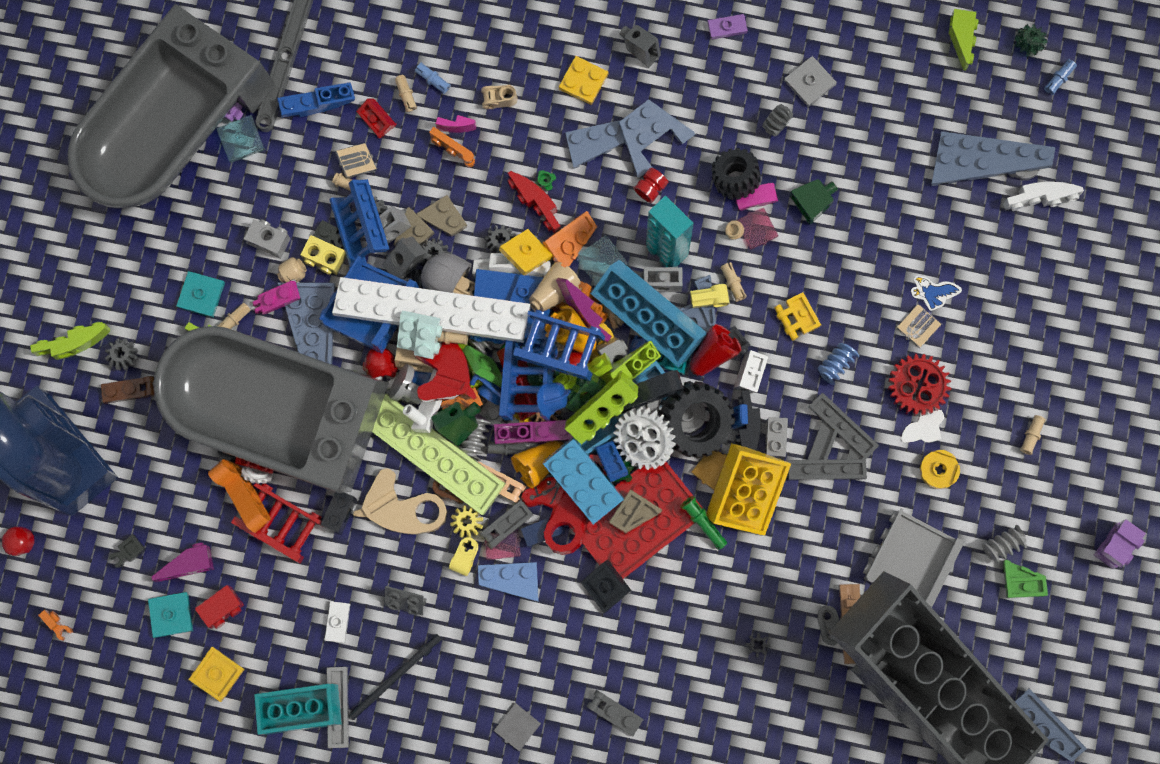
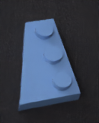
[478,562,539,602]

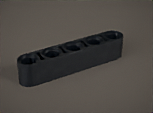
[598,370,684,418]

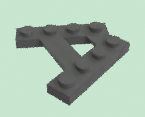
[788,393,879,480]

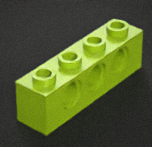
[565,371,638,445]

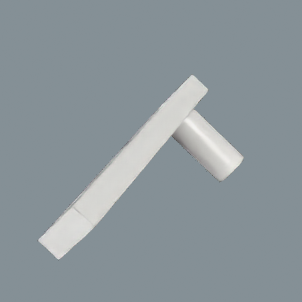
[403,369,442,433]

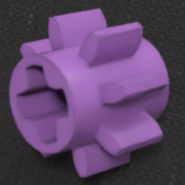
[224,102,243,122]

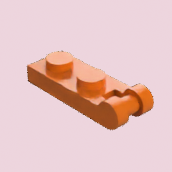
[429,126,475,167]

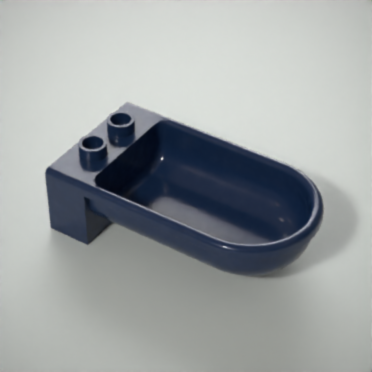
[0,385,119,516]

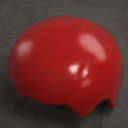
[2,527,34,556]

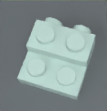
[397,310,442,359]

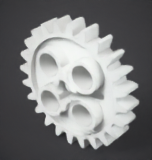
[614,407,676,470]

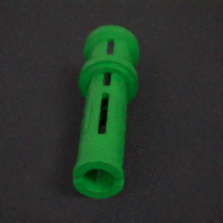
[680,496,727,550]

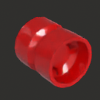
[633,168,668,203]

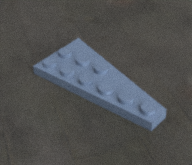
[278,283,335,364]

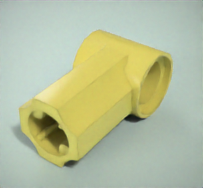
[690,284,730,308]

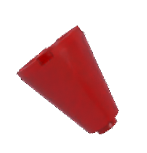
[689,324,742,376]

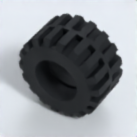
[711,148,761,200]

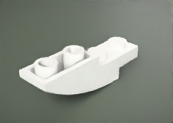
[1003,182,1084,211]
[472,253,551,278]

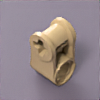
[481,85,518,109]

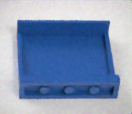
[319,256,419,353]
[469,269,550,348]

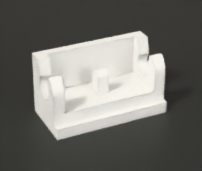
[734,350,768,394]

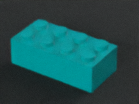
[254,684,342,735]

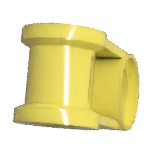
[449,537,479,577]

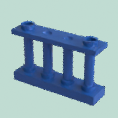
[329,179,389,266]
[513,310,605,381]
[499,340,558,421]

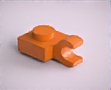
[38,610,73,641]

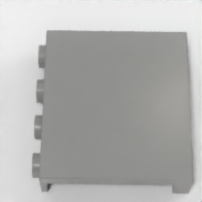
[863,508,965,607]

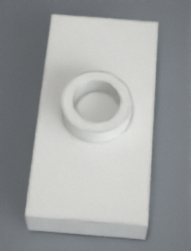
[325,601,351,643]

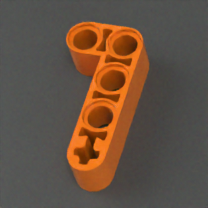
[208,459,271,533]

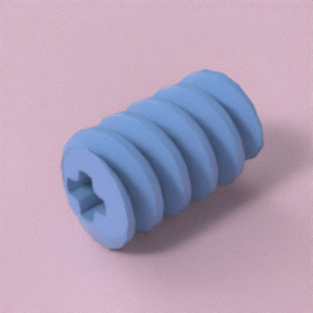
[818,343,859,385]

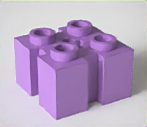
[1094,519,1146,569]

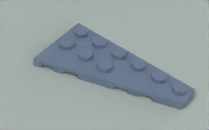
[931,131,1055,186]

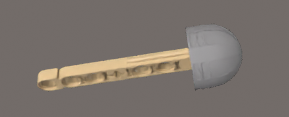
[421,253,565,351]

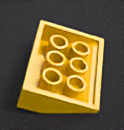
[706,443,791,536]

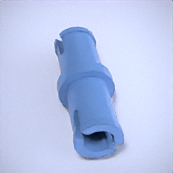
[1044,59,1077,95]
[415,62,451,94]

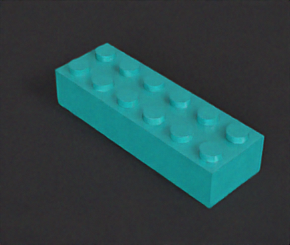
[646,195,693,267]

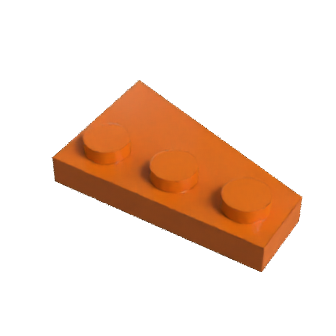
[542,211,597,268]

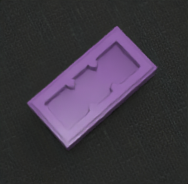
[708,14,748,40]

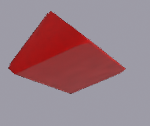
[356,98,397,138]

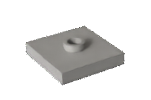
[784,56,837,107]

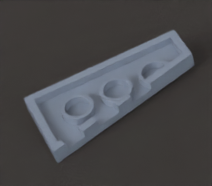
[1015,688,1087,762]

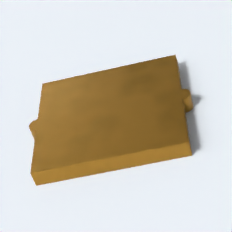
[691,450,727,490]

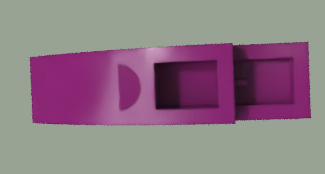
[494,420,573,444]

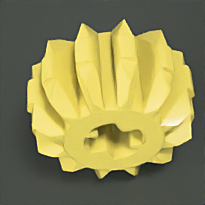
[450,505,484,538]

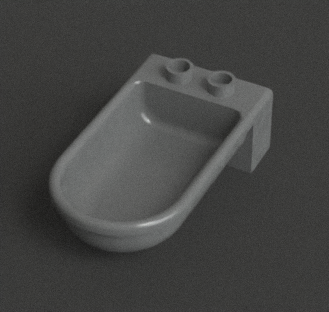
[68,4,275,208]
[154,326,389,493]

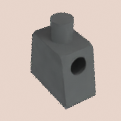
[620,25,661,68]

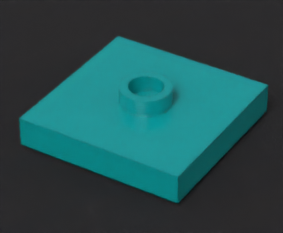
[176,271,225,318]
[148,592,193,638]

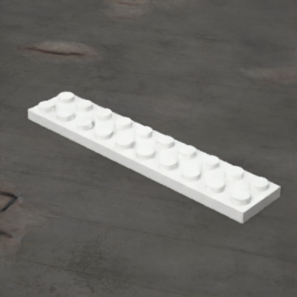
[332,277,530,343]

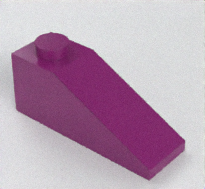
[152,543,214,582]

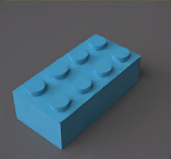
[543,437,624,524]

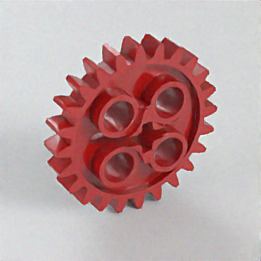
[888,354,951,416]

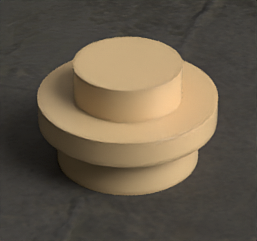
[725,221,744,240]

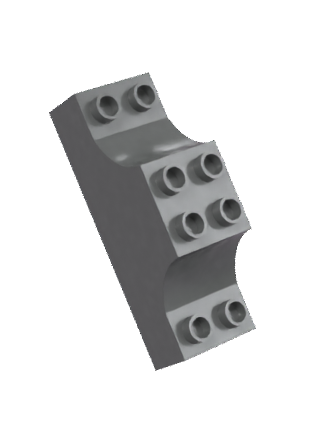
[829,571,1049,764]

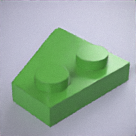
[1003,560,1048,599]

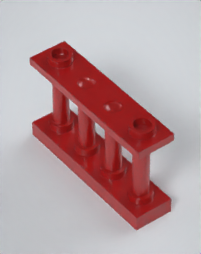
[231,483,322,564]

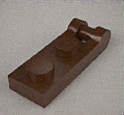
[101,376,155,404]

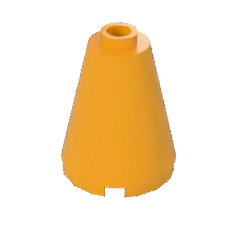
[544,305,596,354]
[511,441,563,489]

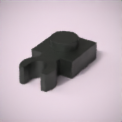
[313,220,344,249]
[109,534,146,568]

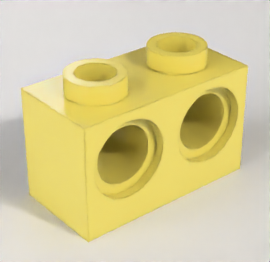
[300,235,346,275]

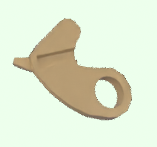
[353,468,447,535]

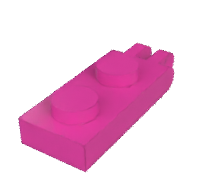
[252,280,300,314]

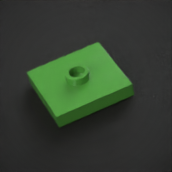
[463,346,502,387]

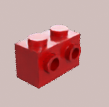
[195,585,244,629]

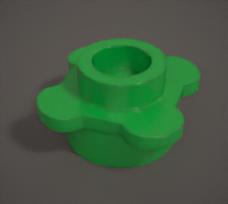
[535,170,556,191]

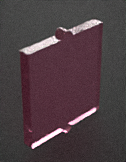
[736,208,778,250]
[483,528,521,560]

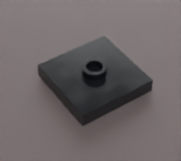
[581,560,632,613]

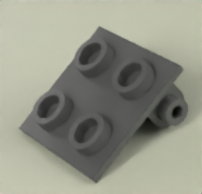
[385,586,427,615]

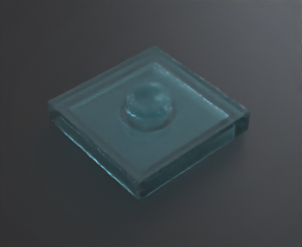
[216,115,265,163]
[576,235,629,285]

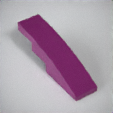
[556,277,612,342]

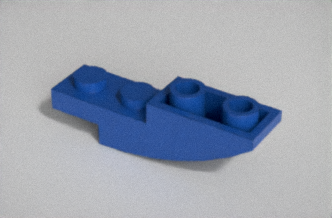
[277,82,355,118]

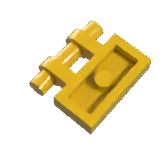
[774,292,821,341]

